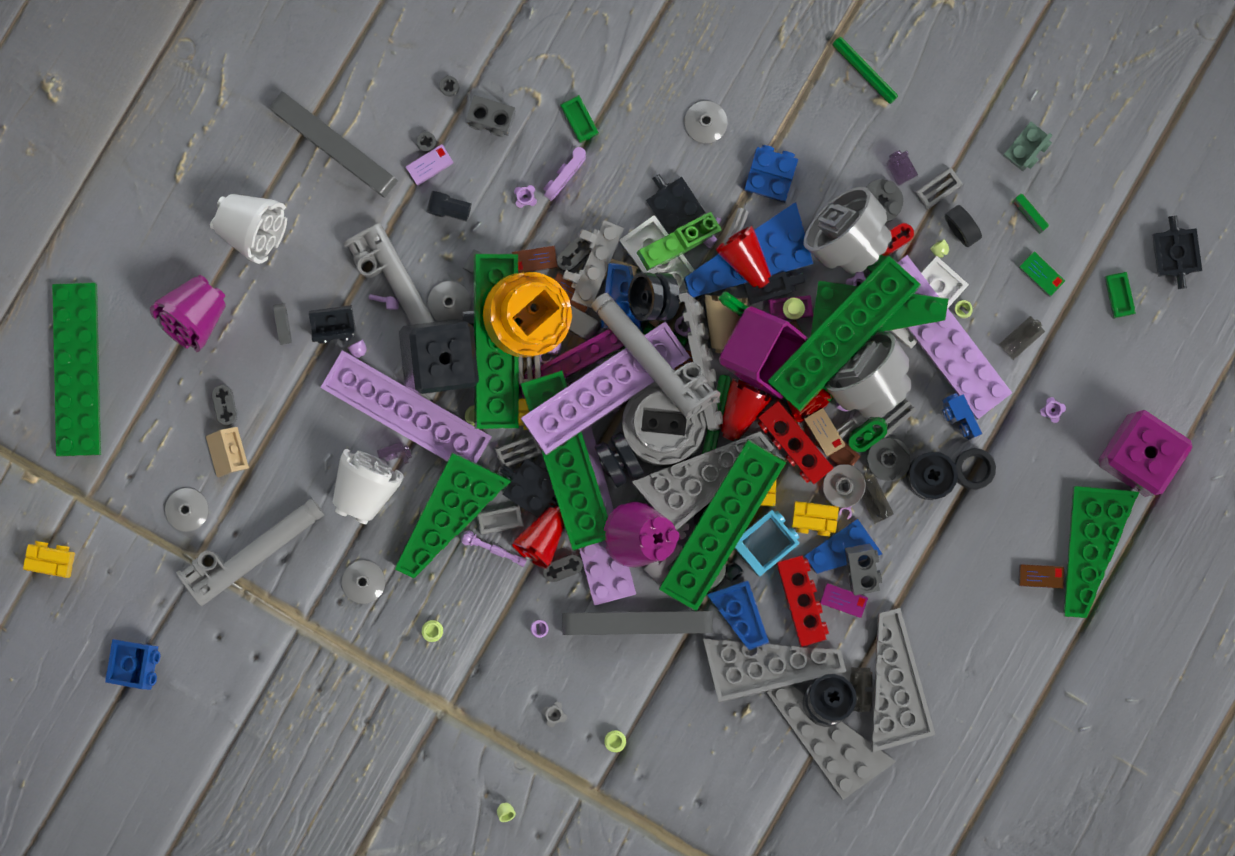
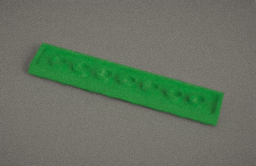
[474,254,519,429]
[768,256,921,412]
[52,283,101,457]
[521,371,608,550]
[659,440,786,611]

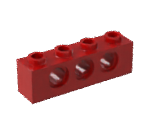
[757,401,834,484]
[776,555,829,647]

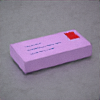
[406,144,454,186]

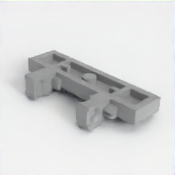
[563,220,624,308]

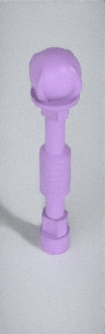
[460,530,527,567]

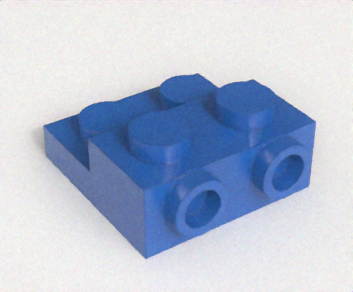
[744,145,798,202]
[941,393,982,440]
[105,639,161,690]

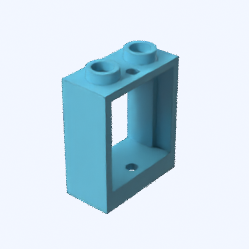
[735,510,800,577]

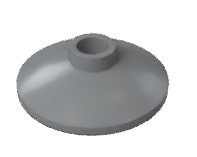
[685,101,727,144]
[428,281,471,321]
[823,464,865,508]
[165,488,209,532]
[342,560,385,604]

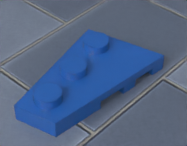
[601,263,643,333]
[804,519,882,574]
[707,581,769,650]

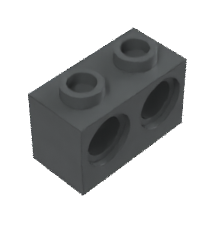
[466,95,516,137]
[844,543,882,596]

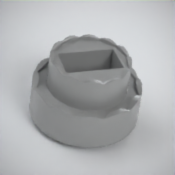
[804,187,892,274]
[825,332,911,418]
[621,382,706,467]

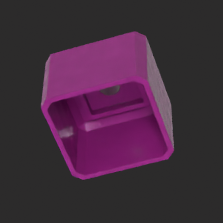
[719,306,808,398]
[1098,410,1193,497]

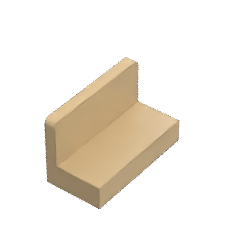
[206,427,249,477]

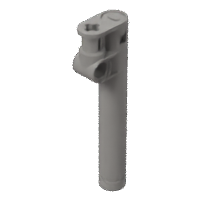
[343,224,450,363]
[592,293,721,419]
[176,498,325,606]

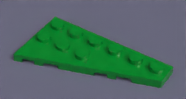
[811,280,949,336]
[395,452,511,578]
[1063,486,1139,618]

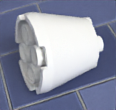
[210,194,287,264]
[332,449,404,524]

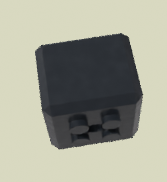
[399,319,479,394]

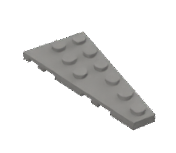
[679,293,723,431]
[632,431,774,530]
[871,608,935,752]
[703,639,846,703]
[766,685,896,800]

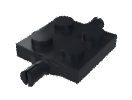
[646,174,706,234]
[1152,215,1203,289]
[499,458,559,518]

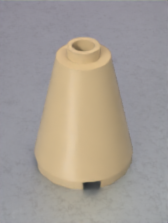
[705,295,748,353]

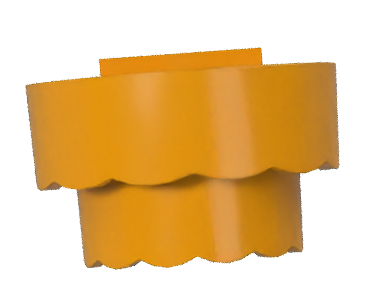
[483,272,572,358]

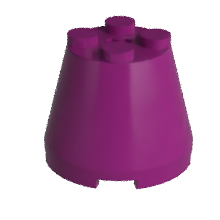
[150,275,226,352]
[604,502,679,568]

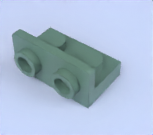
[1003,122,1053,171]

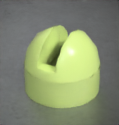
[930,239,949,258]
[955,300,973,318]
[497,803,516,822]

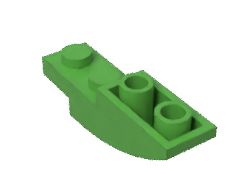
[637,212,722,271]

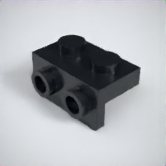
[309,305,356,344]

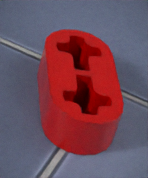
[882,223,914,256]

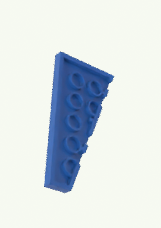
[684,202,813,298]

